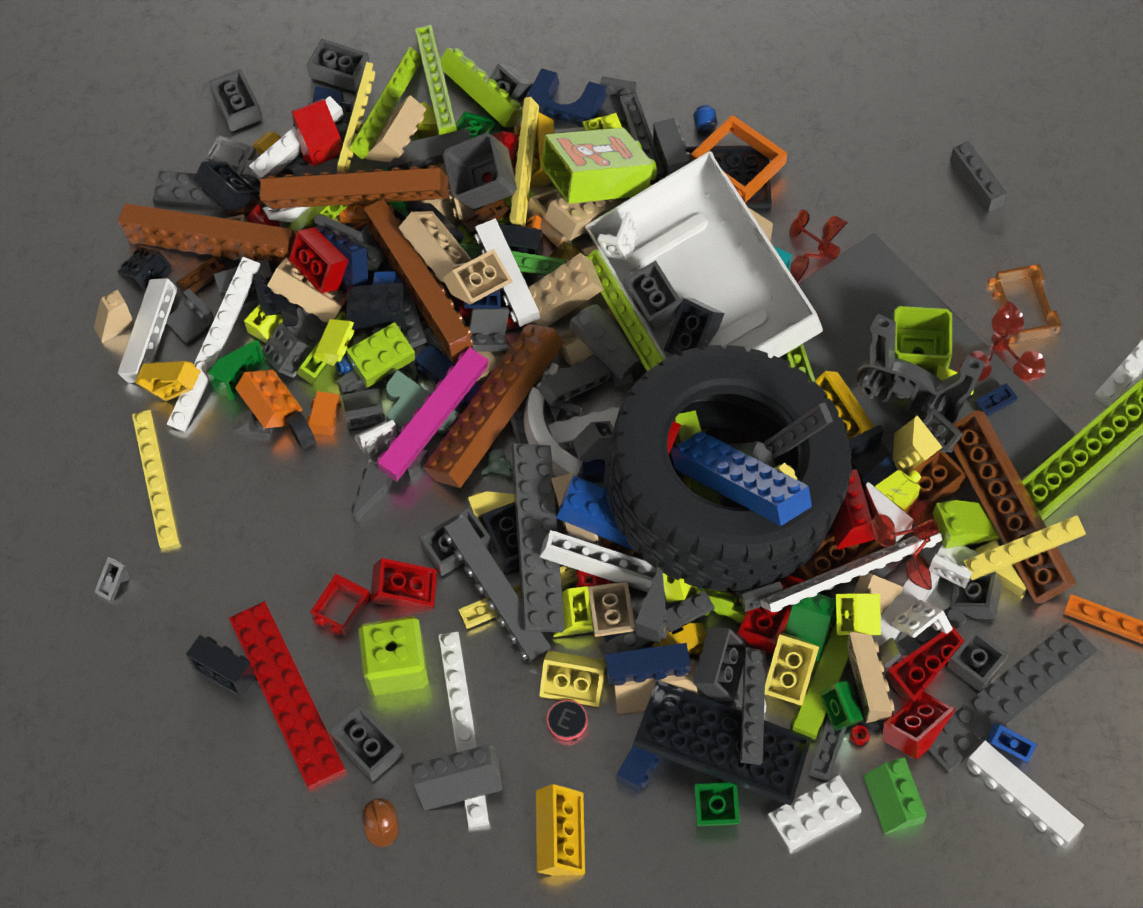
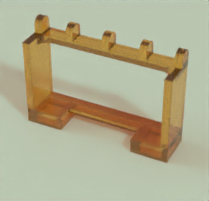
[988,264,1062,344]

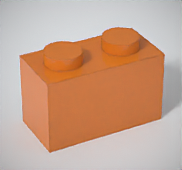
[307,391,341,436]

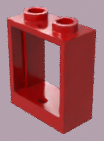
[310,573,370,637]

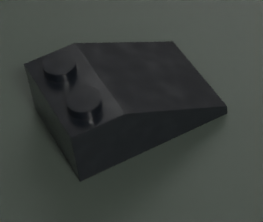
[664,298,725,356]

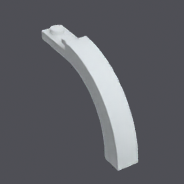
[524,363,583,477]

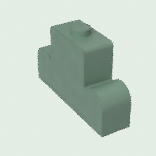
[386,370,459,435]

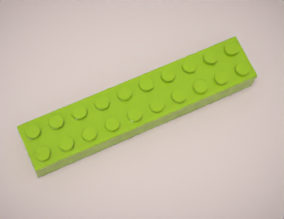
[1022,378,1143,521]

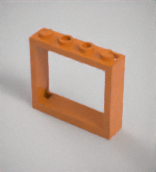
[691,115,787,203]

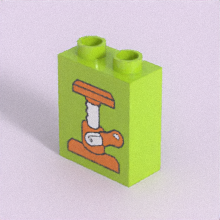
[541,127,657,204]

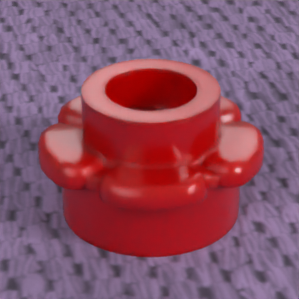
[849,725,870,745]

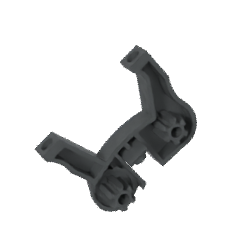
[856,314,985,423]

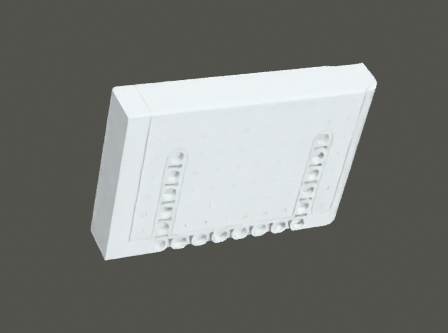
[585,151,823,360]

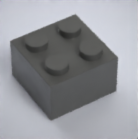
[947,630,1008,692]

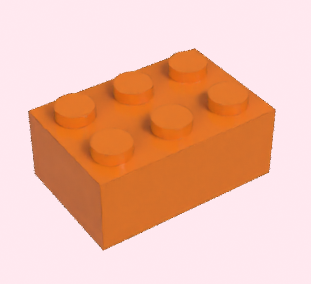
[235,369,303,429]

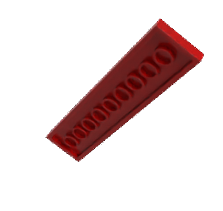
[229,601,346,790]

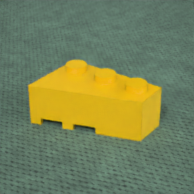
[135,361,201,401]

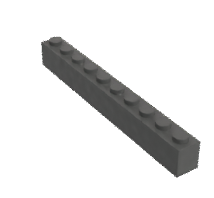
[292,128,471,177]

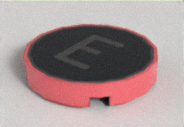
[547,700,588,741]

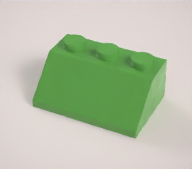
[863,757,927,835]

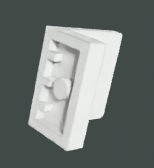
[598,212,640,261]
[354,420,398,457]
[928,544,980,588]
[891,600,953,638]

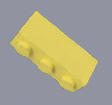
[893,416,942,474]
[765,633,819,706]
[539,650,606,707]

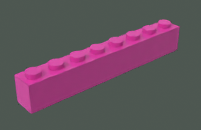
[377,347,488,482]

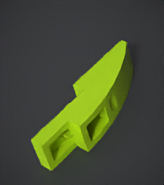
[675,588,747,623]

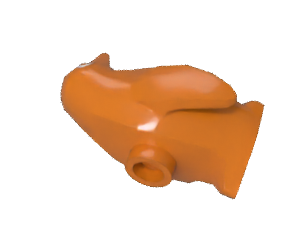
[339,203,373,230]

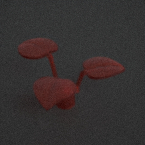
[789,209,848,284]
[957,301,1046,382]
[870,501,939,590]

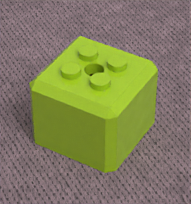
[893,306,952,374]
[358,616,429,696]

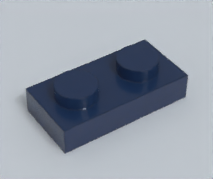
[974,383,1018,417]

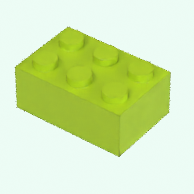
[346,322,415,388]

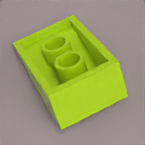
[932,500,1000,549]

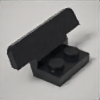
[253,267,299,327]

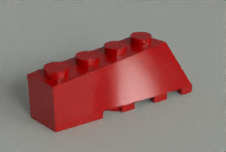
[885,626,965,703]

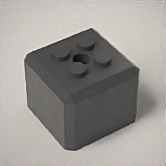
[443,133,517,210]

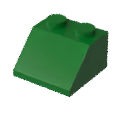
[819,681,864,731]
[694,783,740,826]

